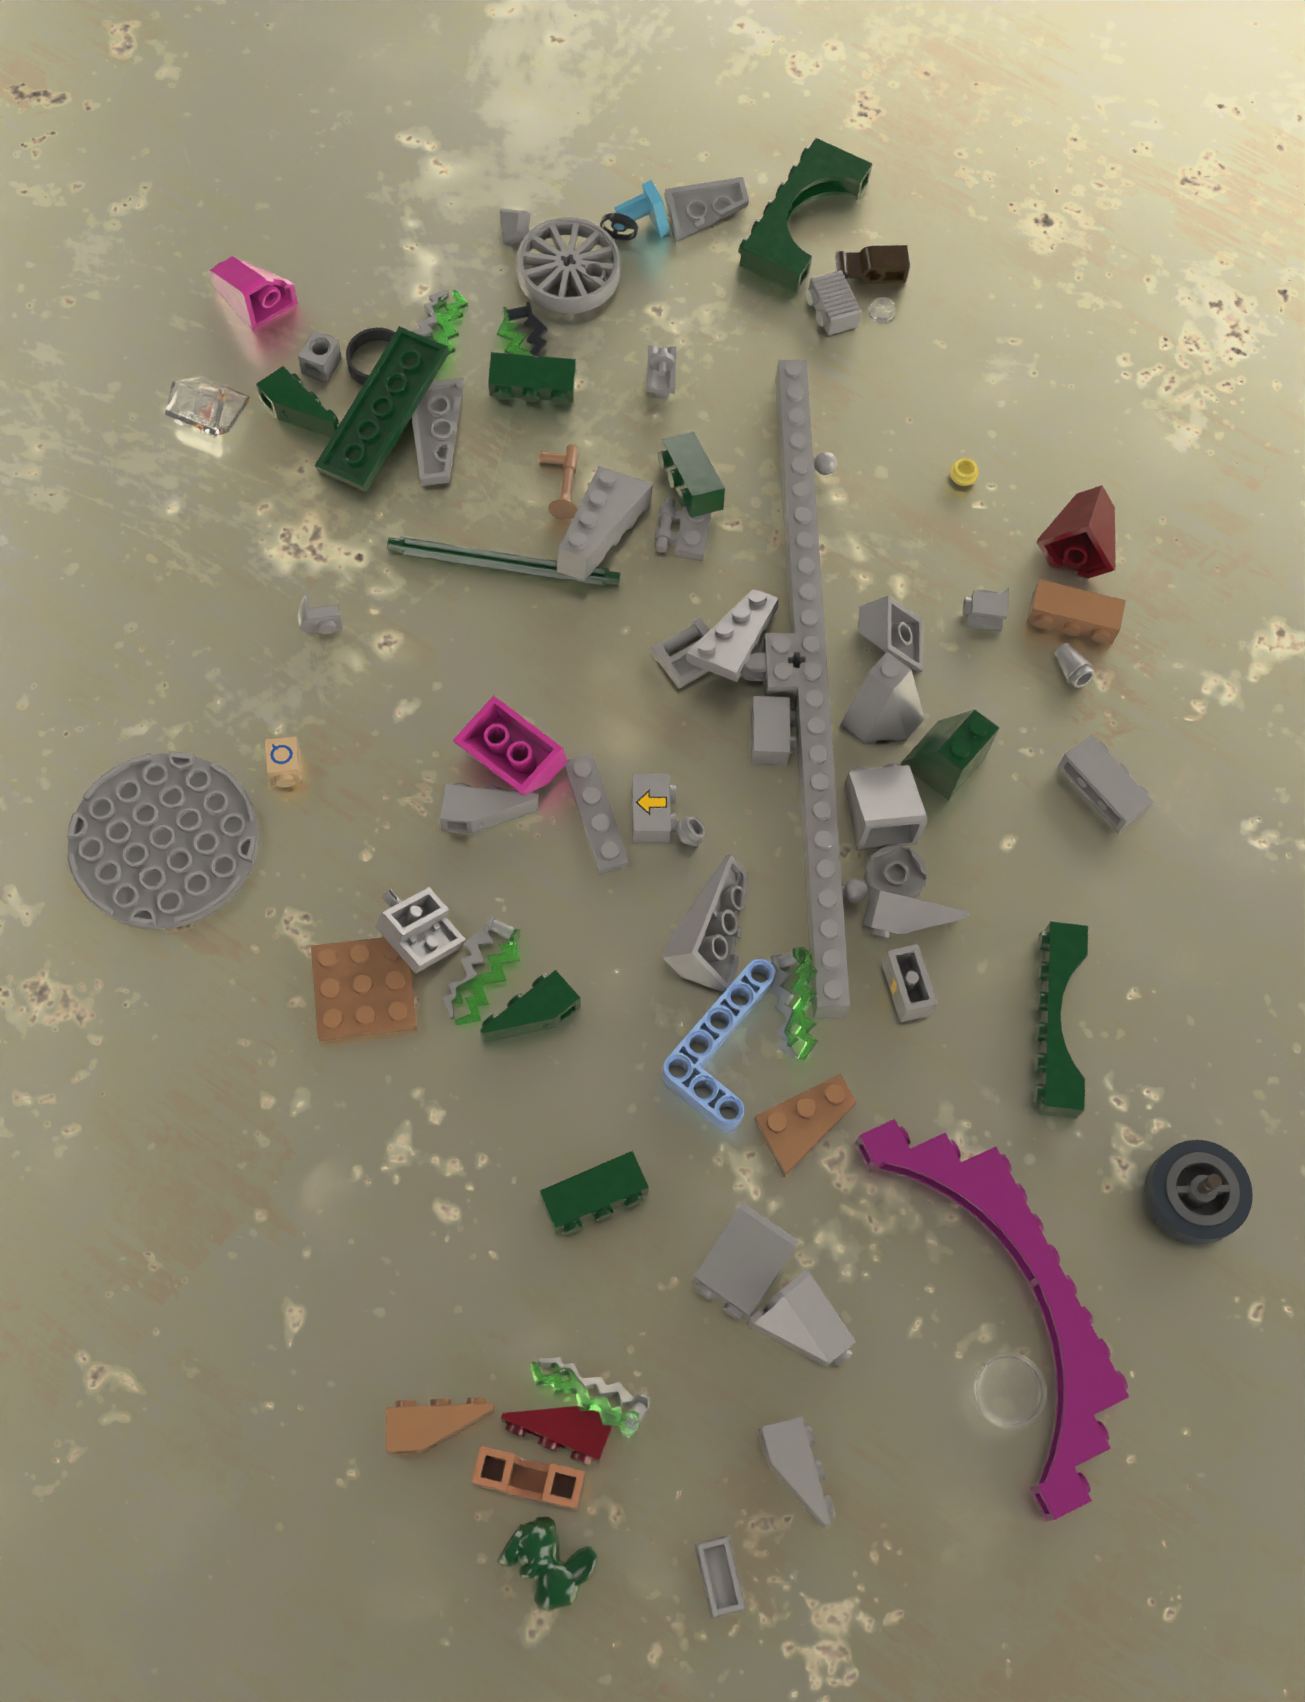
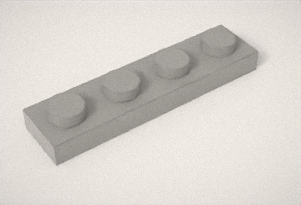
[564,753,629,875]

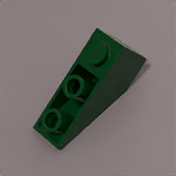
[256,366,339,437]
[480,970,581,1043]

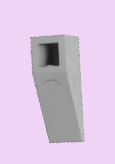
[440,783,539,834]
[758,1416,835,1528]

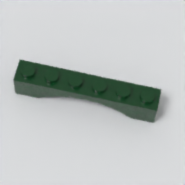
[1033,921,1088,1119]

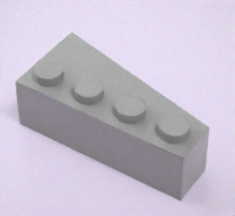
[557,466,653,581]

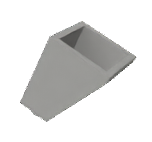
[845,764,928,851]
[691,1202,800,1321]

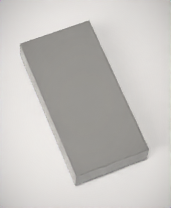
[694,1535,747,1619]

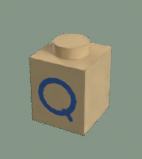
[265,736,302,787]

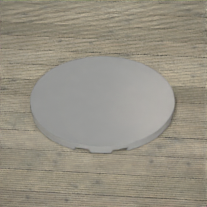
[67,752,259,929]

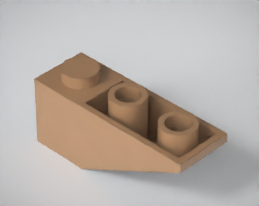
[386,1397,494,1455]

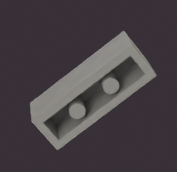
[1058,734,1154,834]

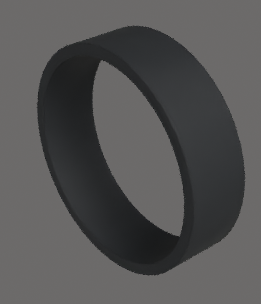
[346,328,395,385]

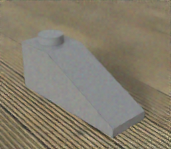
[863,888,970,938]

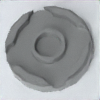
[864,844,927,898]

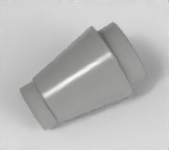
[1054,643,1095,688]

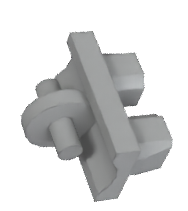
[647,345,676,398]

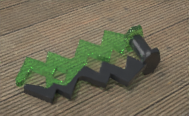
[497,302,548,356]

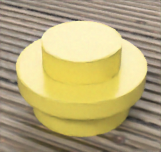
[950,458,979,486]

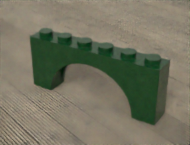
[738,138,873,293]

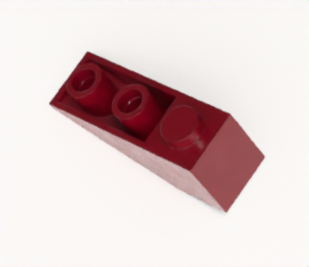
[501,1405,615,1466]

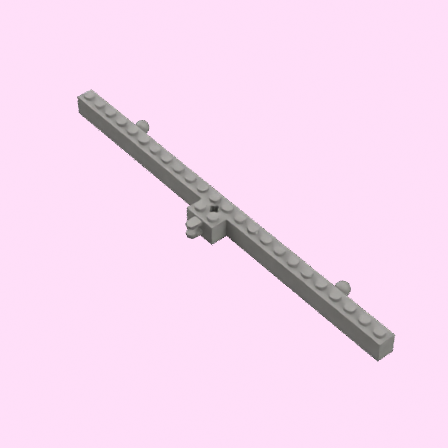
[740,360,868,1019]

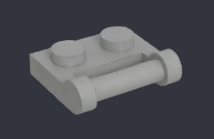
[649,618,710,689]

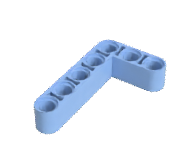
[662,959,775,1132]

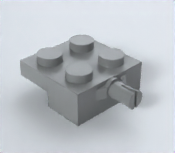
[375,887,466,973]

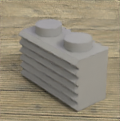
[806,270,861,336]

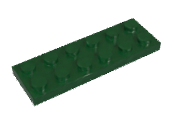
[314,326,450,492]

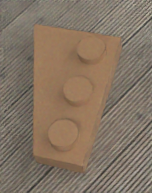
[754,1074,856,1177]

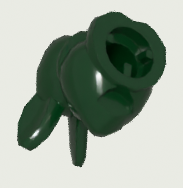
[497,1517,597,1612]

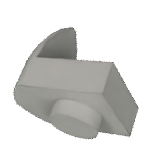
[298,594,343,634]

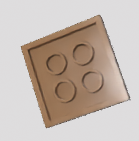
[311,937,417,1041]

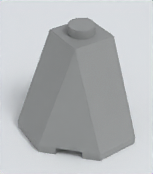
[840,652,924,744]
[747,1269,856,1368]

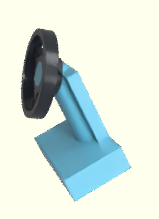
[600,180,670,241]

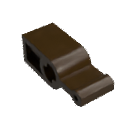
[835,245,910,284]

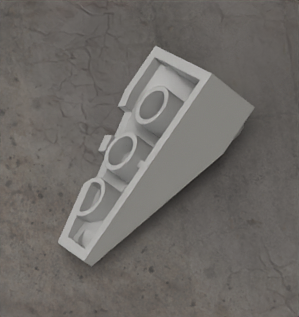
[663,854,748,992]

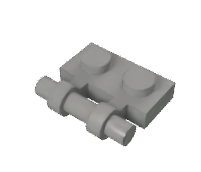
[654,497,711,561]

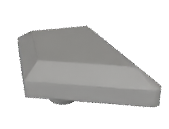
[500,209,530,245]

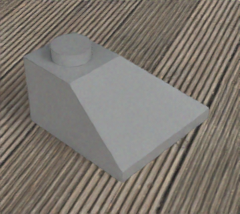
[858,596,923,673]

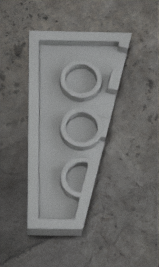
[412,378,464,486]
[686,589,779,682]

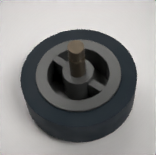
[1144,1140,1253,1245]

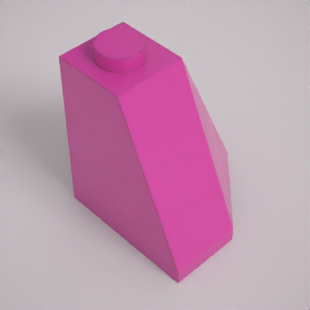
[209,256,298,331]

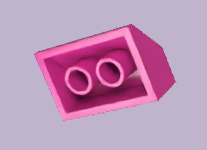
[453,695,568,795]

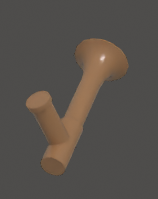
[539,444,579,520]

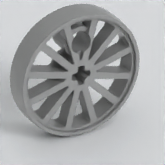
[516,217,621,314]

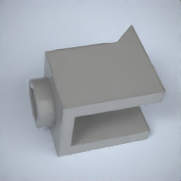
[962,588,1009,631]

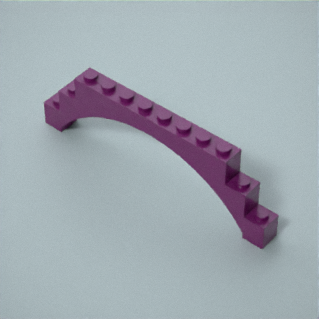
[855,1119,1130,1522]

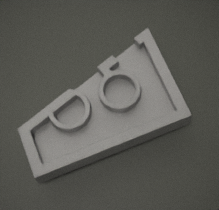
[664,177,749,242]

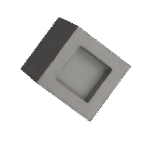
[298,331,342,383]

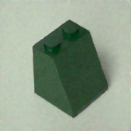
[901,709,1000,801]

